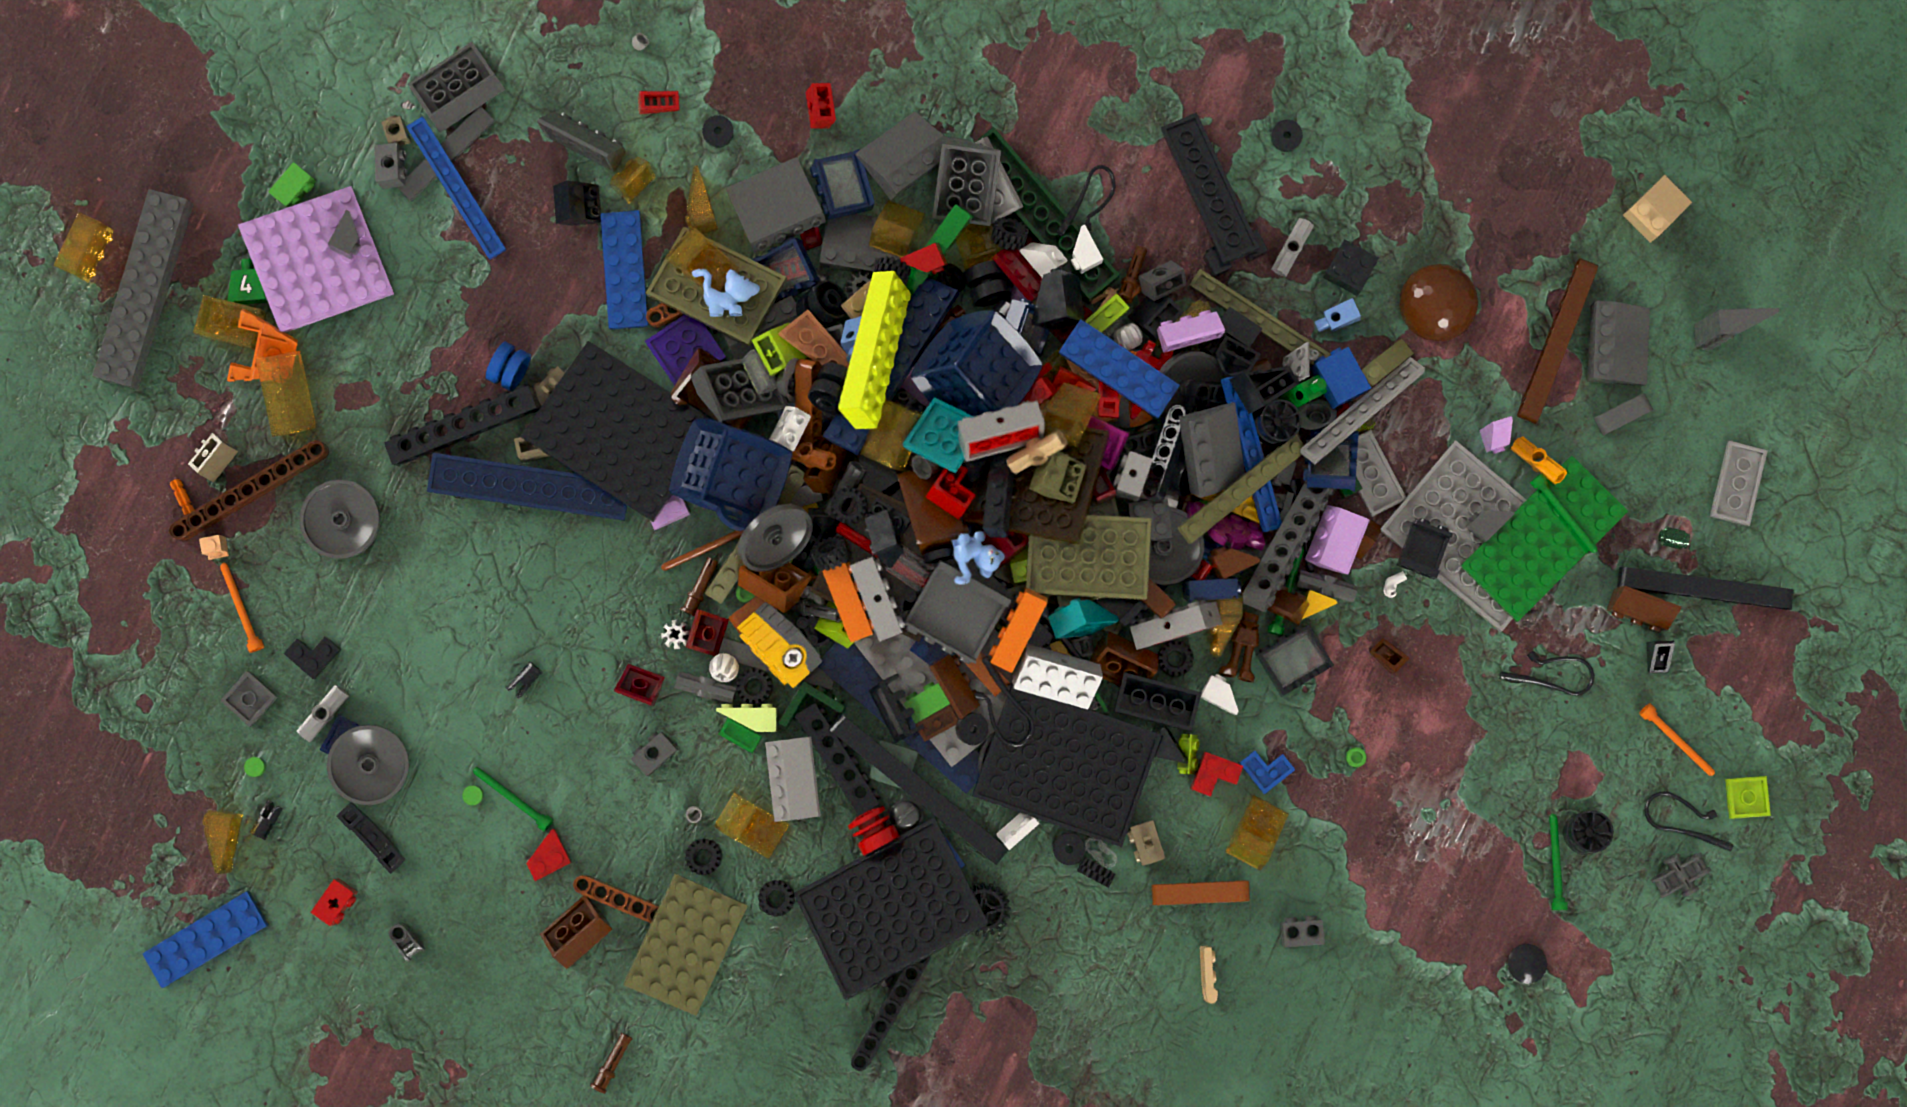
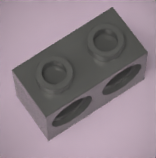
[1280,915,1325,948]

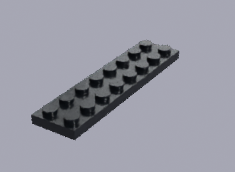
[1161,113,1260,265]

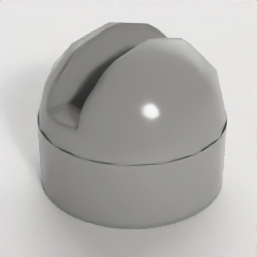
[632,33,649,50]
[686,806,702,823]

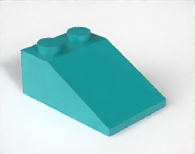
[1048,598,1120,639]

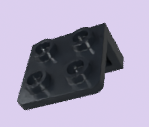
[1097,597,1149,627]

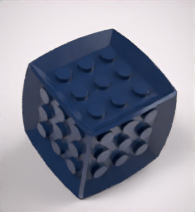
[911,311,1043,417]
[669,418,793,531]

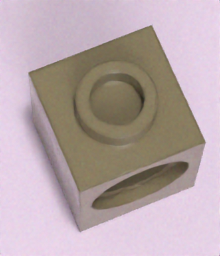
[381,116,411,146]

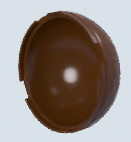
[1399,264,1478,341]

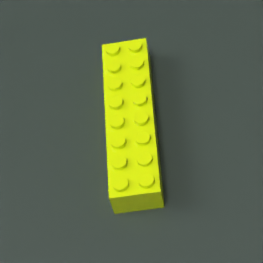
[838,271,911,429]

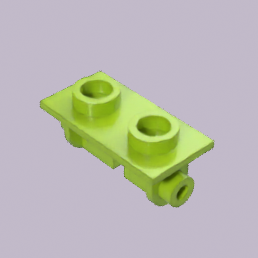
[1177,734,1200,775]

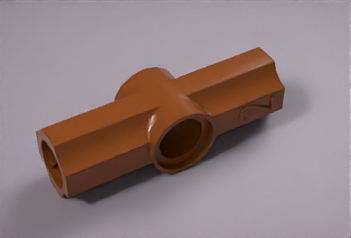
[792,442,837,471]

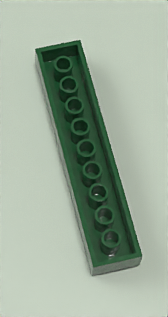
[974,127,1120,304]

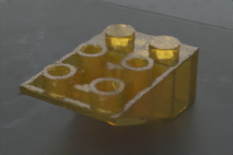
[665,227,739,291]
[1042,382,1101,447]
[1210,597,1243,659]
[714,792,789,859]
[1225,795,1289,871]

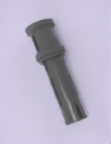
[787,599,841,622]

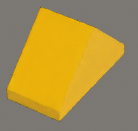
[1302,590,1338,619]

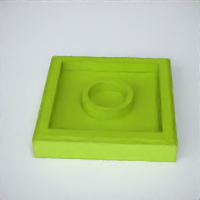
[1725,776,1771,819]

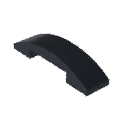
[336,802,406,874]

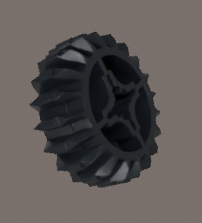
[973,882,1011,937]

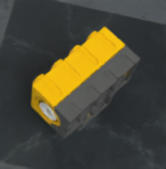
[737,602,823,688]

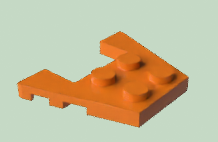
[227,308,298,382]

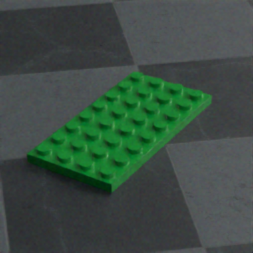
[1460,456,1628,622]

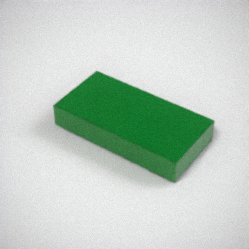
[718,717,763,754]

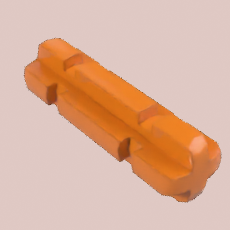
[170,479,195,516]

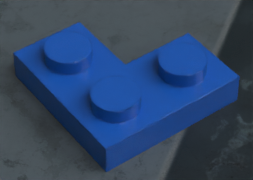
[1239,751,1295,794]

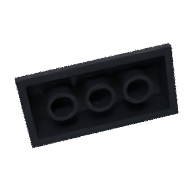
[1113,672,1202,732]

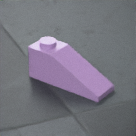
[1479,416,1513,454]

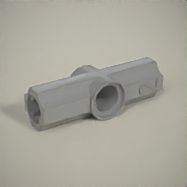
[1271,218,1314,277]
[297,685,349,742]

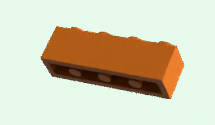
[822,561,874,643]
[989,588,1048,673]

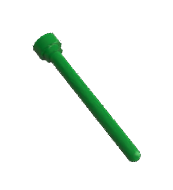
[1530,473,1598,553]
[1267,545,1304,636]
[473,767,554,832]
[1549,814,1568,910]

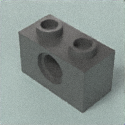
[374,142,407,189]
[1139,261,1187,301]
[631,732,678,777]

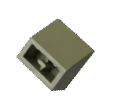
[1029,451,1086,503]

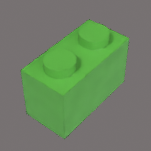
[268,162,316,208]
[904,682,951,724]

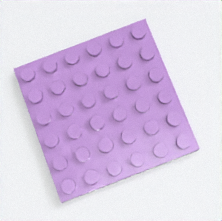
[238,186,394,333]

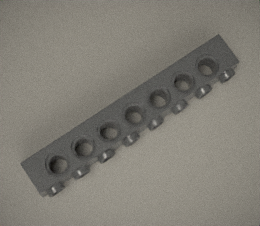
[1243,468,1336,612]

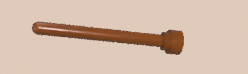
[661,530,744,571]

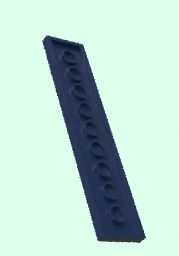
[823,277,959,455]
[427,453,627,521]
[818,642,979,794]

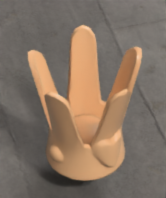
[1091,287,1118,309]

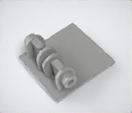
[1283,342,1319,383]

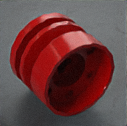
[847,806,900,856]

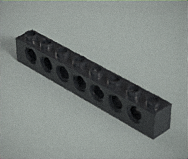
[384,384,541,466]

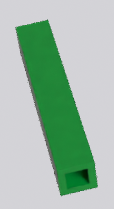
[906,204,974,302]

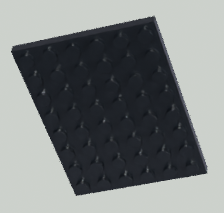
[521,341,713,522]
[972,682,1162,847]
[794,818,989,1001]

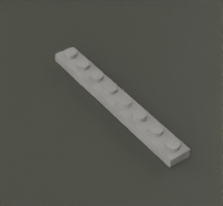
[1300,357,1425,464]

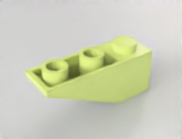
[716,704,777,732]

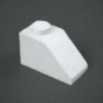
[1071,225,1103,274]
[1020,242,1068,278]
[1200,674,1238,715]

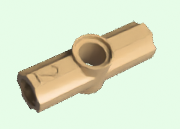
[1006,430,1067,474]

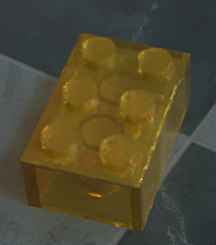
[53,212,113,283]
[193,295,267,350]
[860,399,922,471]

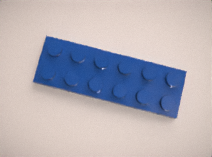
[600,210,649,330]
[1058,319,1180,419]
[142,891,268,988]

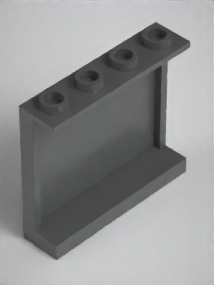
[726,157,826,253]
[904,560,1011,664]

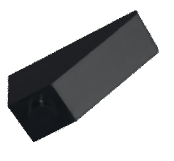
[791,517,839,573]

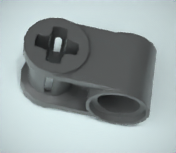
[389,923,425,962]

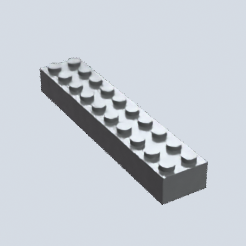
[93,189,194,390]

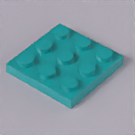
[903,397,974,473]

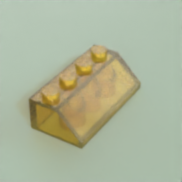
[256,350,316,437]

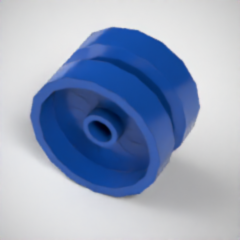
[485,341,531,392]

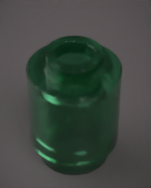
[1658,526,1690,550]

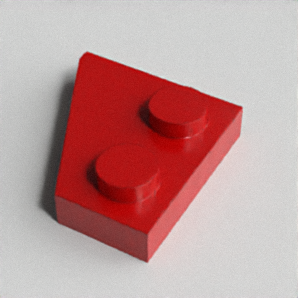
[526,828,572,881]

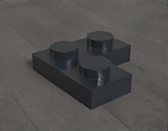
[283,637,341,680]

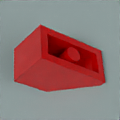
[899,243,948,275]

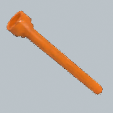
[220,563,264,653]
[1639,703,1715,776]

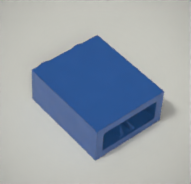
[1310,347,1371,410]

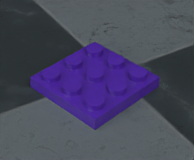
[645,315,726,386]

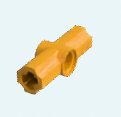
[1511,436,1567,484]

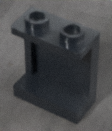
[1396,518,1453,580]

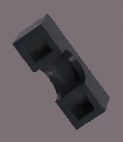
[1203,230,1268,278]

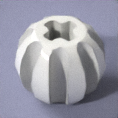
[1113,323,1143,350]
[661,620,690,649]
[709,653,739,683]

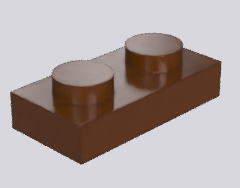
[915,705,958,742]

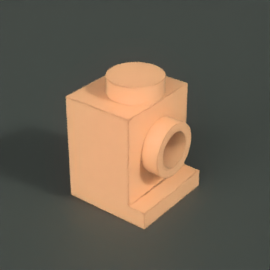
[199,535,229,560]

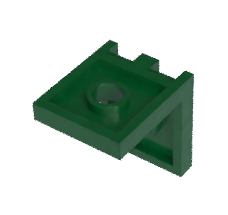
[779,682,846,728]

